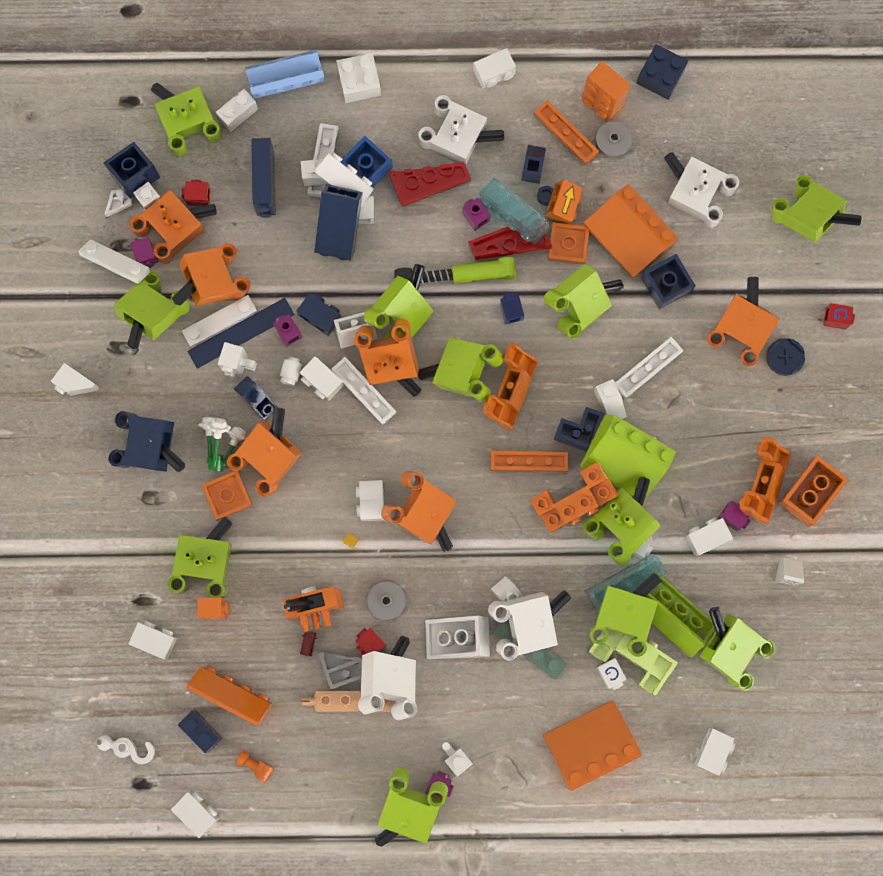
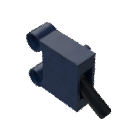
[108,411,185,472]

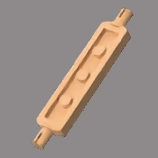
[302,691,396,712]

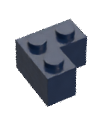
[553,407,604,452]

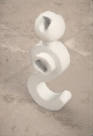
[97,735,155,764]

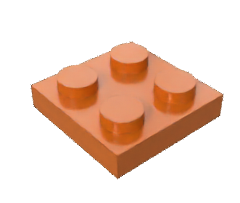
[548,222,589,264]
[202,471,253,521]

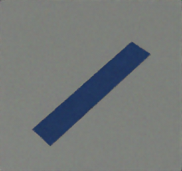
[187,298,295,369]

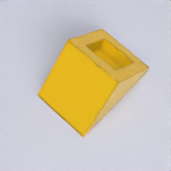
[342,533,359,549]

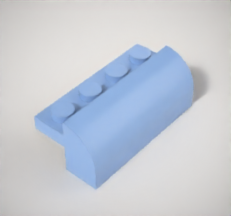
[245,50,325,99]

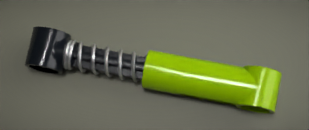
[394,257,517,285]

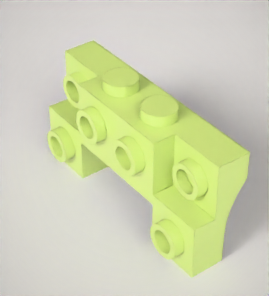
[588,627,678,696]

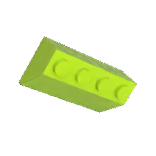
[646,573,715,658]

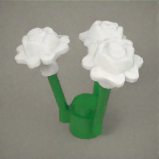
[198,417,247,472]

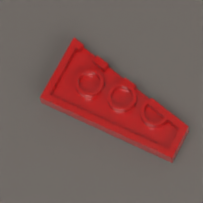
[388,162,471,207]
[468,215,552,260]

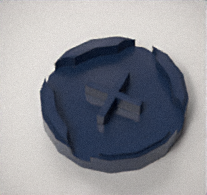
[766,338,805,376]

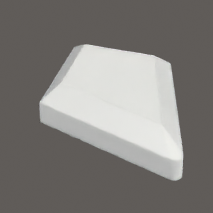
[105,189,132,217]

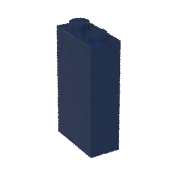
[251,138,276,218]
[314,184,363,261]

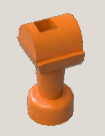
[235,750,274,783]

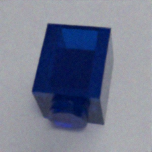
[499,293,524,325]

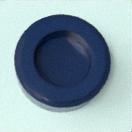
[537,186,553,206]

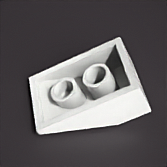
[425,616,490,660]

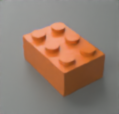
[582,61,631,122]
[778,455,849,527]

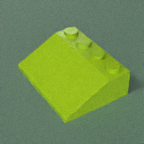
[580,415,676,501]

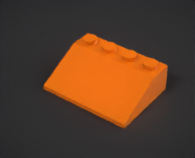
[583,183,679,278]
[543,700,643,791]

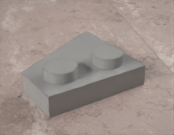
[318,653,362,690]

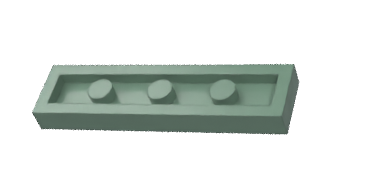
[492,620,567,680]

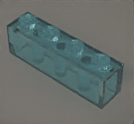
[479,178,550,244]
[584,554,666,610]

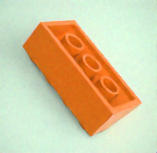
[186,665,272,726]

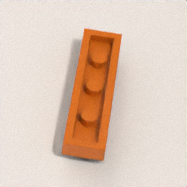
[534,100,599,165]
[491,451,568,472]

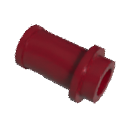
[300,631,318,657]

